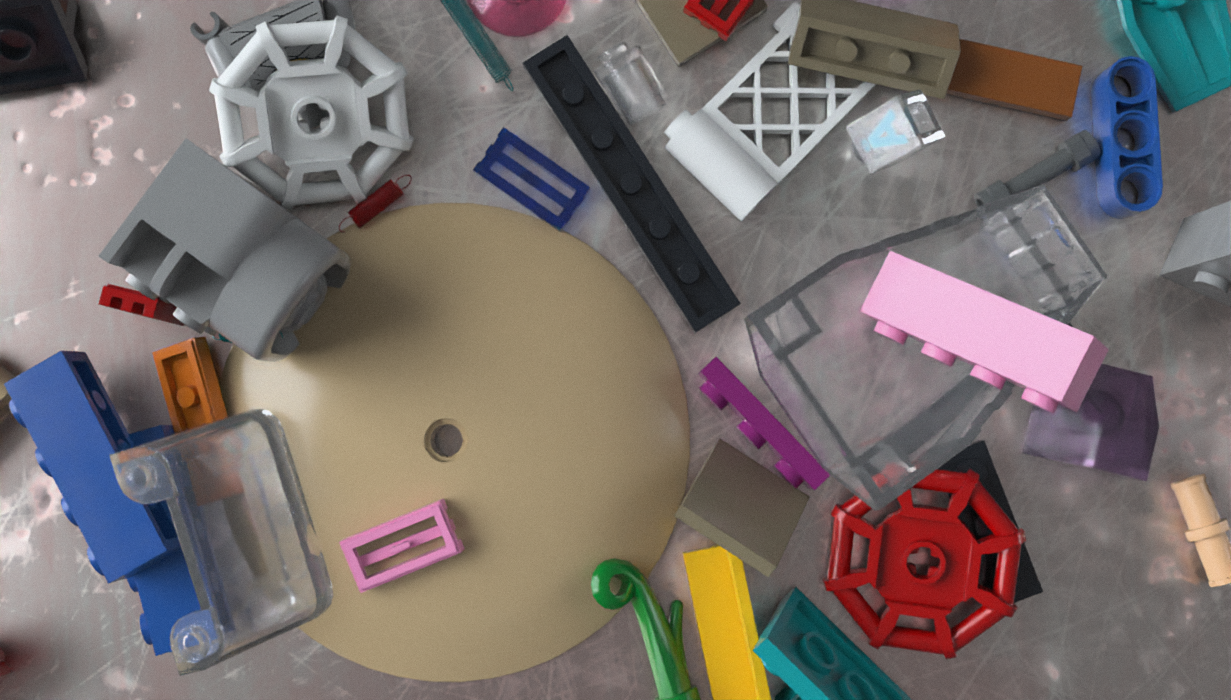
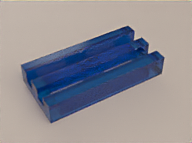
[473,127,591,232]

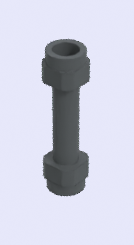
[974,130,1101,222]

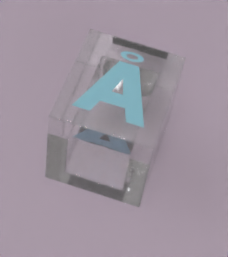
[846,89,945,174]

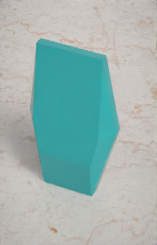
[1117,0,1231,113]

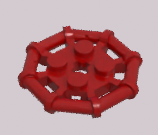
[823,460,1027,660]

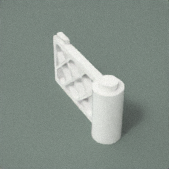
[664,1,876,222]

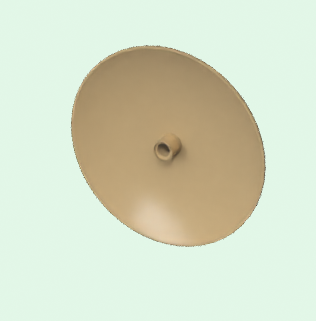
[219,203,690,682]

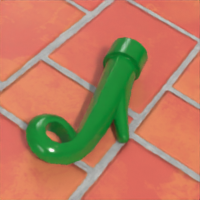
[591,558,701,700]

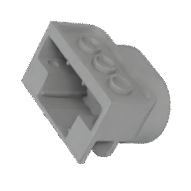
[99,139,351,362]

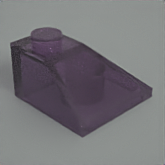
[1022,364,1159,481]

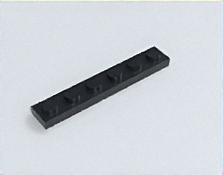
[522,35,741,334]

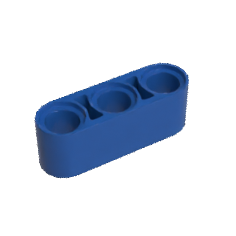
[1091,56,1163,219]

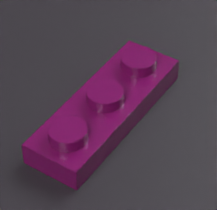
[698,357,830,490]

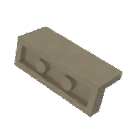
[788,0,961,99]

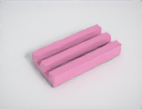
[339,498,465,593]

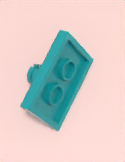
[752,587,912,700]

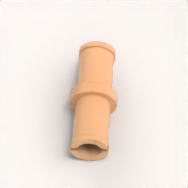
[1170,473,1231,587]

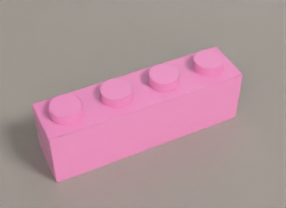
[860,251,1109,414]

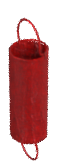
[339,175,412,232]

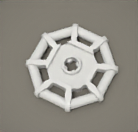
[209,15,414,210]

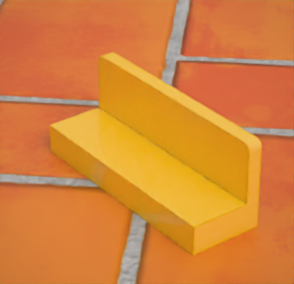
[682,545,771,700]

